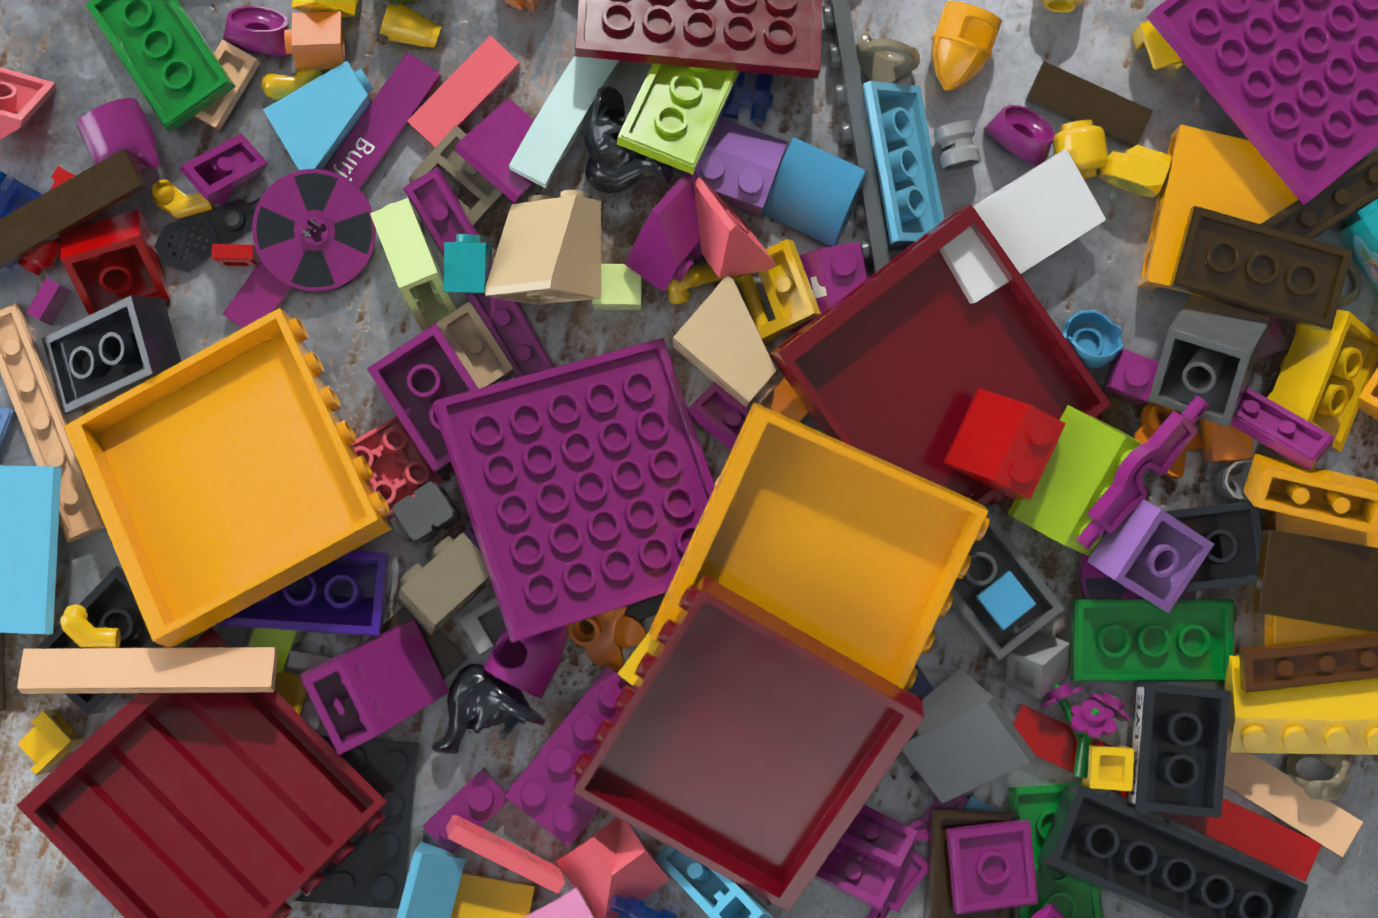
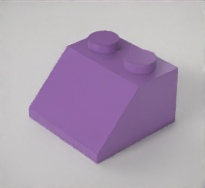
[695,117,788,217]
[1087,499,1214,613]

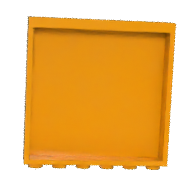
[64,308,391,648]
[650,402,989,692]

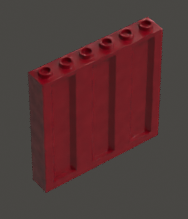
[16,627,387,918]

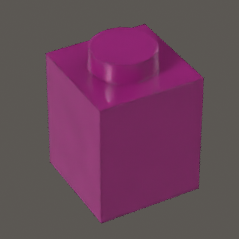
[1101,349,1159,407]

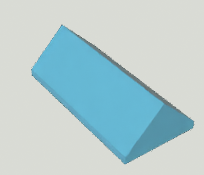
[862,81,944,252]
[0,465,62,634]
[397,842,466,918]

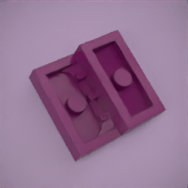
[813,805,918,912]

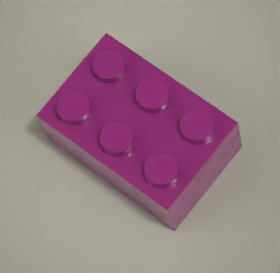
[366,324,479,475]

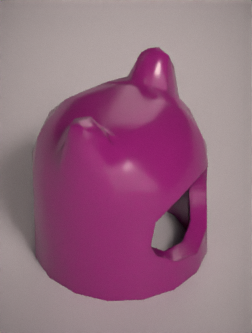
[76,98,159,171]
[483,626,569,699]

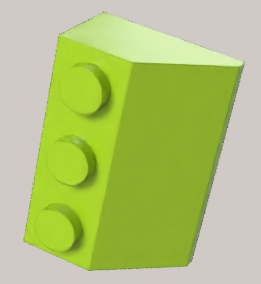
[1007,405,1143,556]

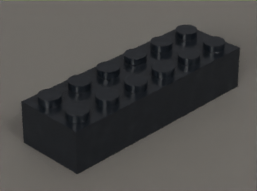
[1036,785,1309,918]

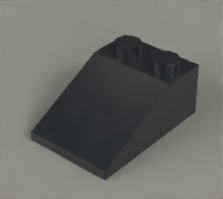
[42,296,182,414]
[1165,501,1263,593]

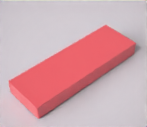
[407,35,520,148]
[446,815,565,894]

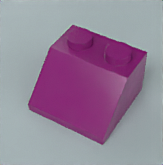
[624,172,703,292]

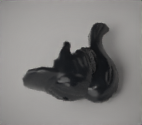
[584,85,673,193]
[432,663,545,754]

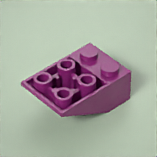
[300,618,449,755]

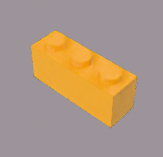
[1243,453,1378,534]

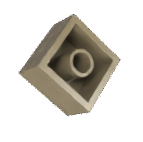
[397,533,491,638]

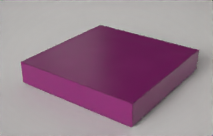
[454,98,564,203]
[946,819,1038,914]

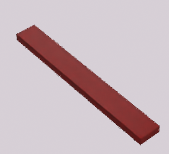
[1012,704,1322,882]

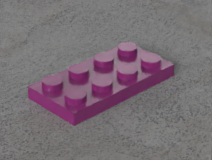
[504,665,633,847]

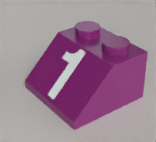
[790,241,867,336]

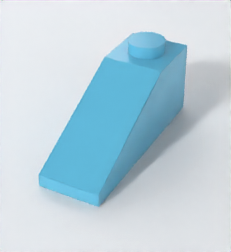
[655,845,775,918]

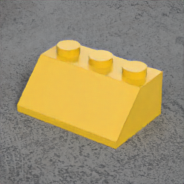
[1267,309,1378,452]

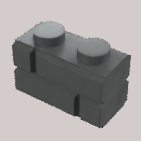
[391,481,462,543]

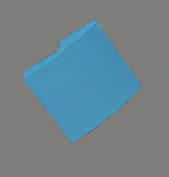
[763,137,868,247]

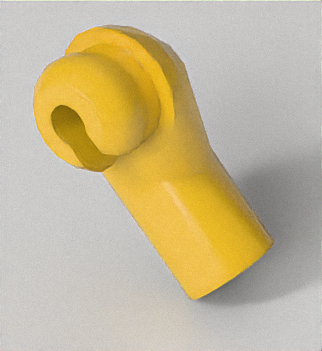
[151,180,213,218]

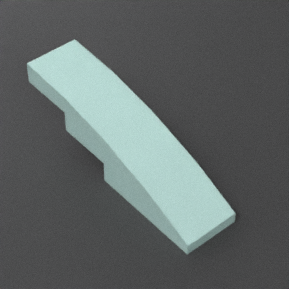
[509,56,620,188]

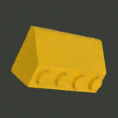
[1224,656,1378,755]

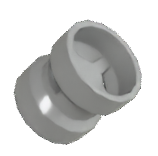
[933,120,981,171]
[1214,460,1252,503]

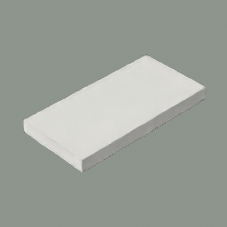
[939,149,1106,304]

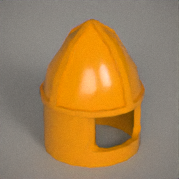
[931,1,1002,91]

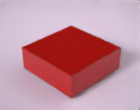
[211,244,260,267]

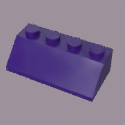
[215,550,393,636]

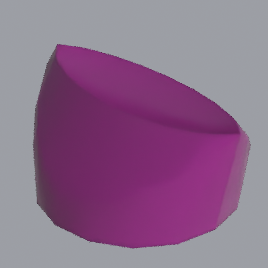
[223,6,291,56]
[983,104,1055,166]

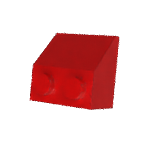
[60,209,170,315]
[943,388,1066,500]

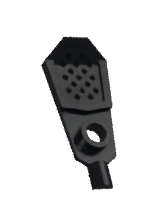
[154,197,261,273]

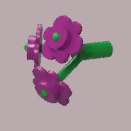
[1040,683,1131,777]

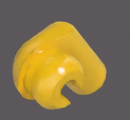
[261,70,323,101]
[665,262,722,304]
[60,605,121,648]

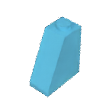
[263,61,373,170]

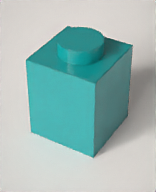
[443,234,492,293]

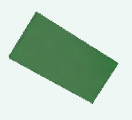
[85,0,236,133]
[1070,598,1235,682]
[1007,781,1103,918]

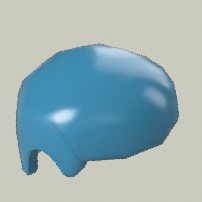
[1061,310,1124,369]

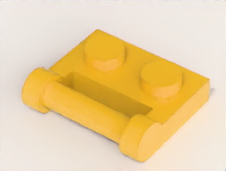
[731,239,821,343]

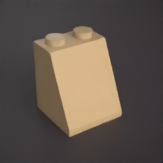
[485,190,601,306]
[673,275,776,409]

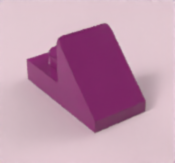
[180,133,268,205]

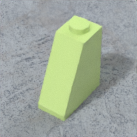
[370,198,457,330]

